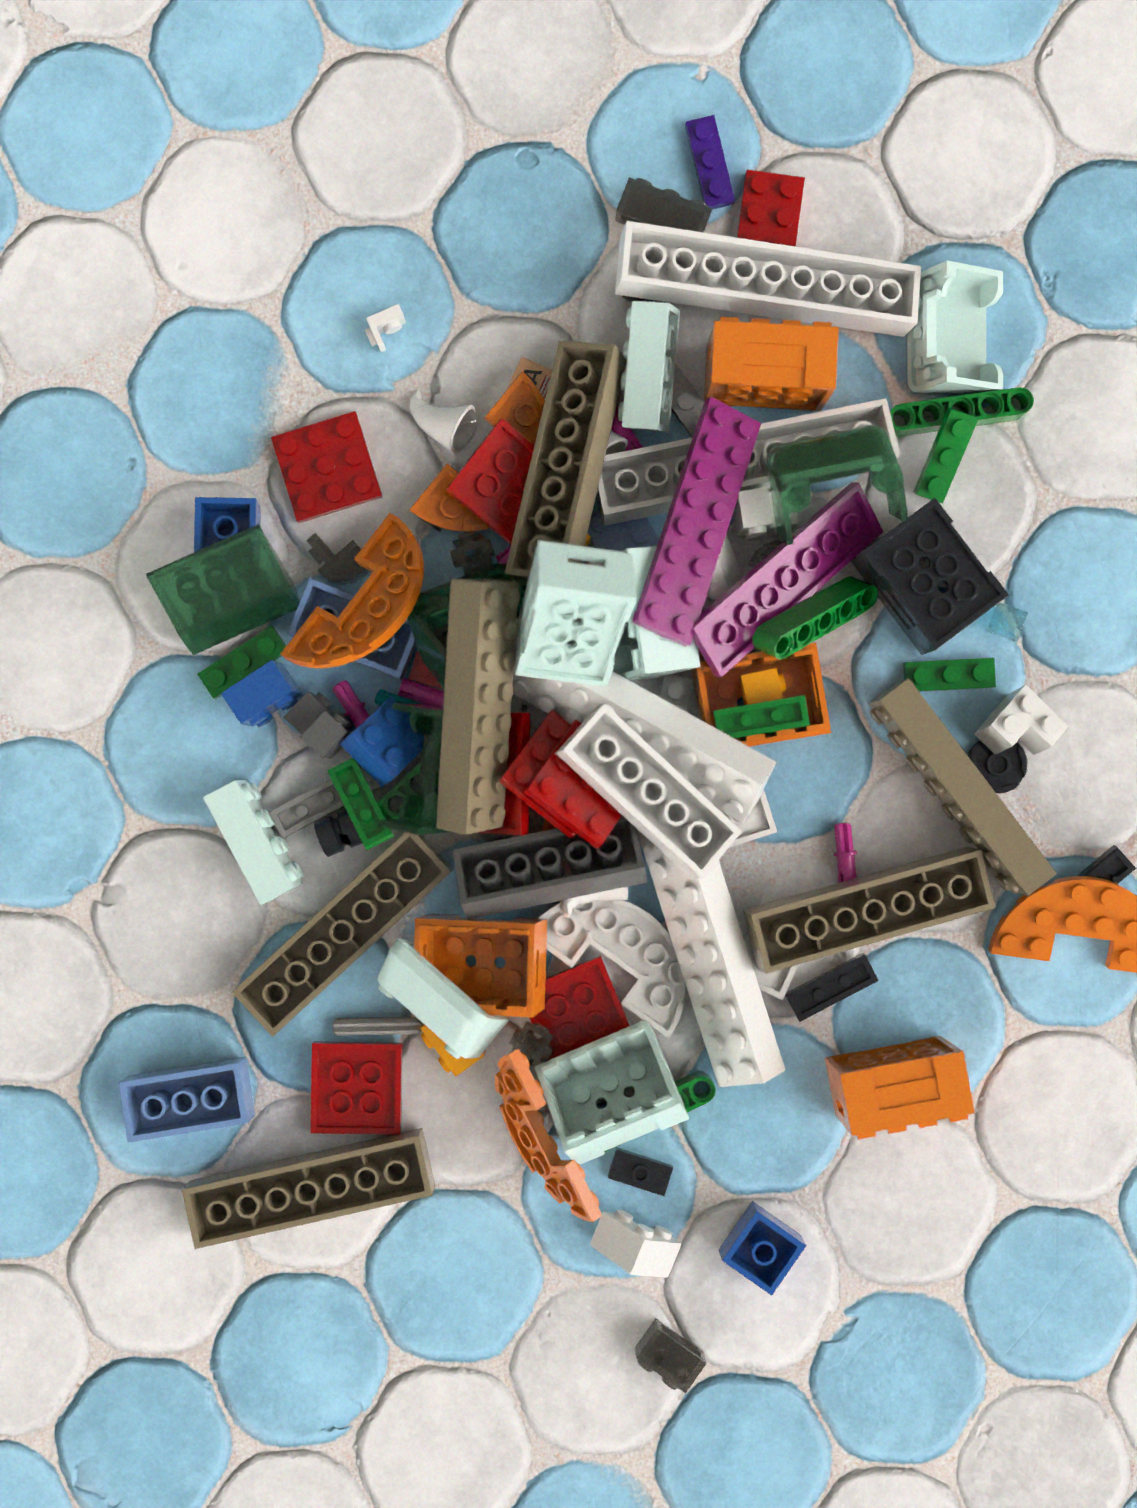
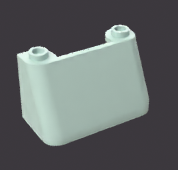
[907,260,1003,394]

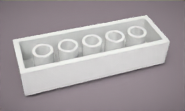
[555,704,742,879]

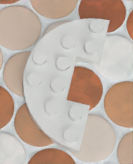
[538,900,686,1039]

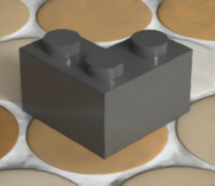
[283,691,353,759]

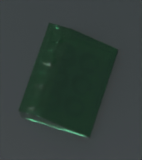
[146,524,300,655]

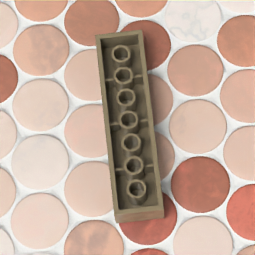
[505,341,627,585]
[436,579,520,835]
[868,678,1057,896]
[232,826,454,1037]
[743,847,995,974]
[182,1128,435,1249]

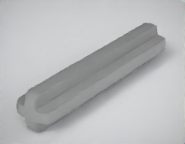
[333,1017,422,1036]

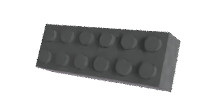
[453,815,647,919]

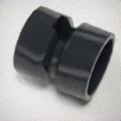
[314,809,363,857]

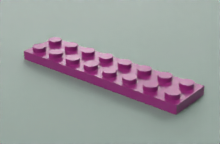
[632,397,761,647]
[692,482,884,677]

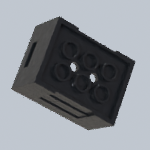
[851,498,1009,655]

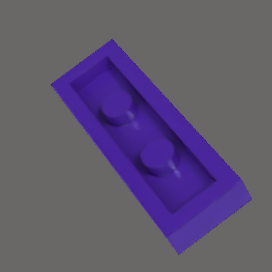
[685,115,735,211]

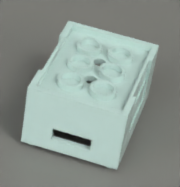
[515,541,636,687]
[612,546,700,681]
[534,1019,689,1165]

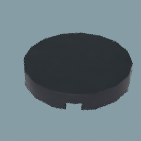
[968,740,1027,793]

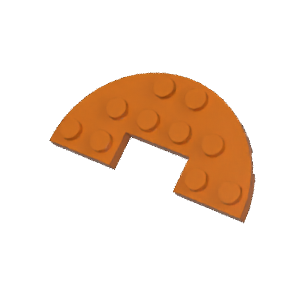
[408,371,545,532]
[281,513,424,668]
[988,876,1137,973]
[495,1049,602,1222]

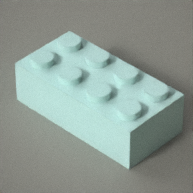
[618,301,680,432]
[203,780,304,905]

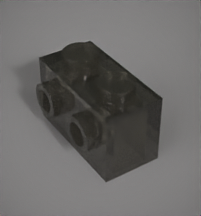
[635,1318,707,1394]

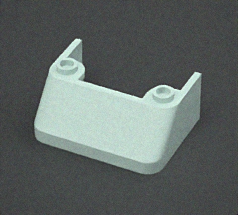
[377,939,509,1059]

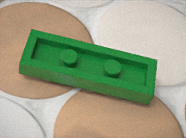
[913,407,979,503]
[197,625,286,699]
[903,658,996,692]
[713,695,810,738]
[327,758,394,850]

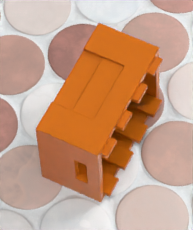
[704,317,839,411]
[691,643,831,747]
[414,913,547,1017]
[824,1036,975,1140]

